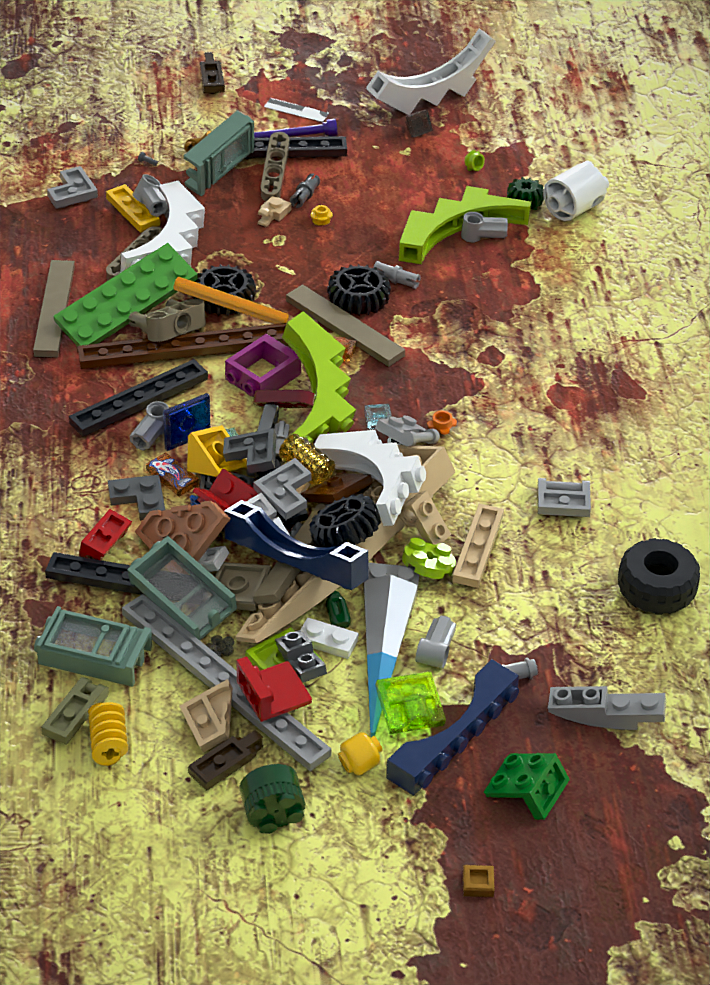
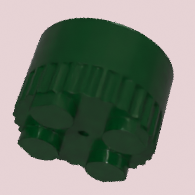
[239,764,306,834]

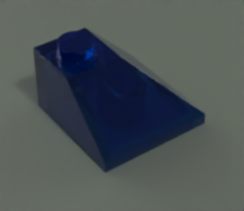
[163,393,211,451]

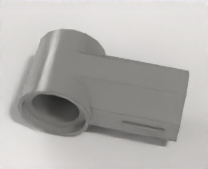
[132,174,169,217]
[461,212,508,242]
[130,401,170,451]
[415,615,456,669]

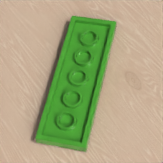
[54,243,197,346]

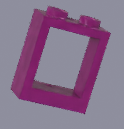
[225,334,301,398]

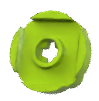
[402,537,456,579]

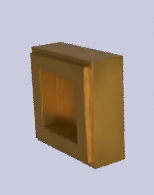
[463,865,495,897]

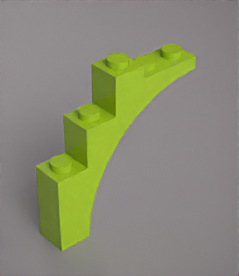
[399,186,531,264]
[282,311,356,456]

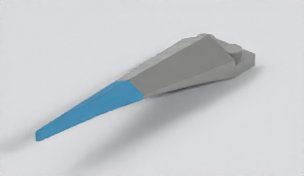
[364,563,419,737]

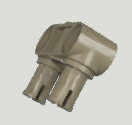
[129,299,206,342]

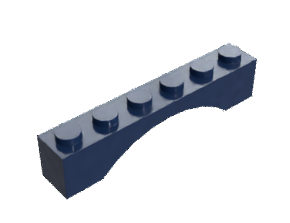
[224,500,369,591]
[386,659,519,796]

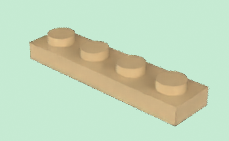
[452,503,504,588]

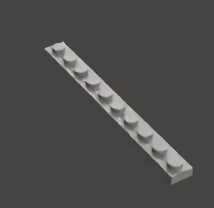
[122,594,332,771]

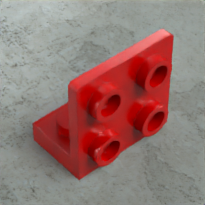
[192,468,258,511]
[236,656,312,722]

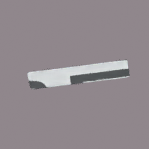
[264,98,329,122]

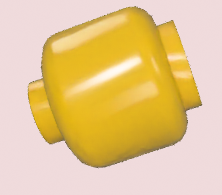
[337,732,383,776]

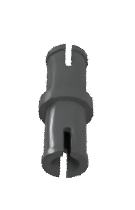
[290,174,320,208]

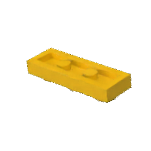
[106,184,160,233]

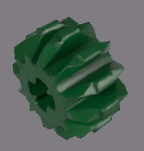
[507,177,544,210]

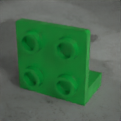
[484,753,570,820]

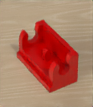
[78,509,132,560]

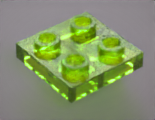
[375,671,446,734]

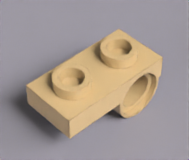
[399,491,451,545]

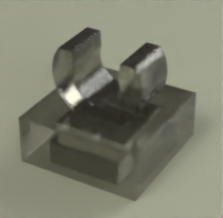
[405,110,433,137]

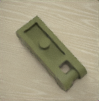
[41,677,109,745]

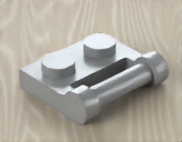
[375,415,440,446]
[537,478,591,517]

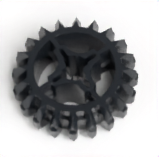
[194,264,256,317]
[327,264,391,316]
[309,494,381,548]

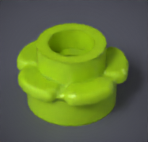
[464,150,485,171]

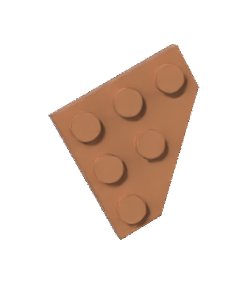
[135,501,230,575]

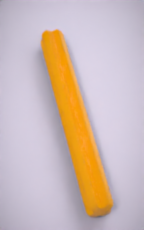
[173,277,289,324]

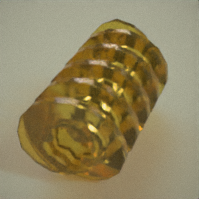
[279,433,335,485]

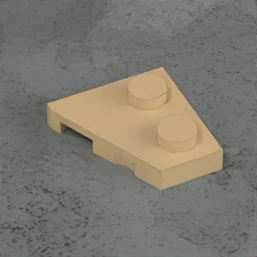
[180,679,233,753]

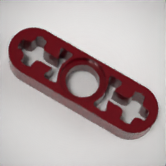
[253,390,315,408]

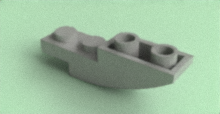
[548,686,666,730]

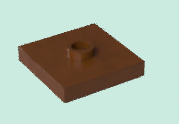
[301,473,373,504]

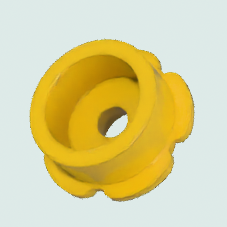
[310,205,333,226]

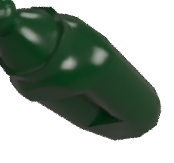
[325,591,351,629]

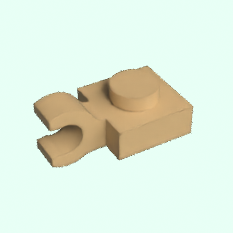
[258,196,292,227]

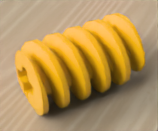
[88,702,128,766]

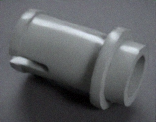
[502,657,538,680]

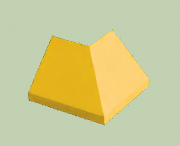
[187,425,247,477]

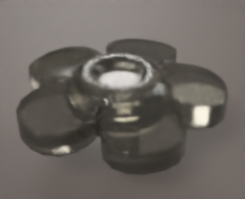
[205,635,235,658]

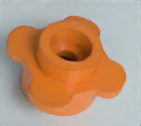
[427,410,457,435]

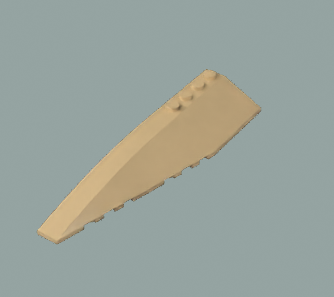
[235,445,455,643]

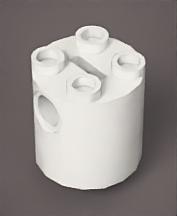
[543,161,609,221]

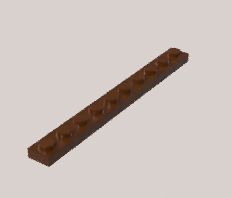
[77,319,318,369]

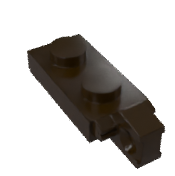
[200,52,225,94]
[188,730,263,791]

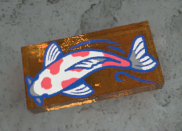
[146,452,199,497]

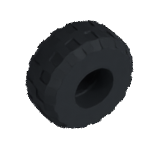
[618,538,700,615]

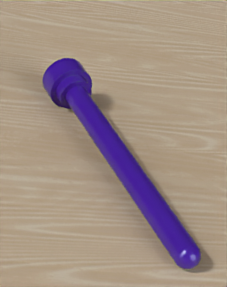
[254,119,337,138]

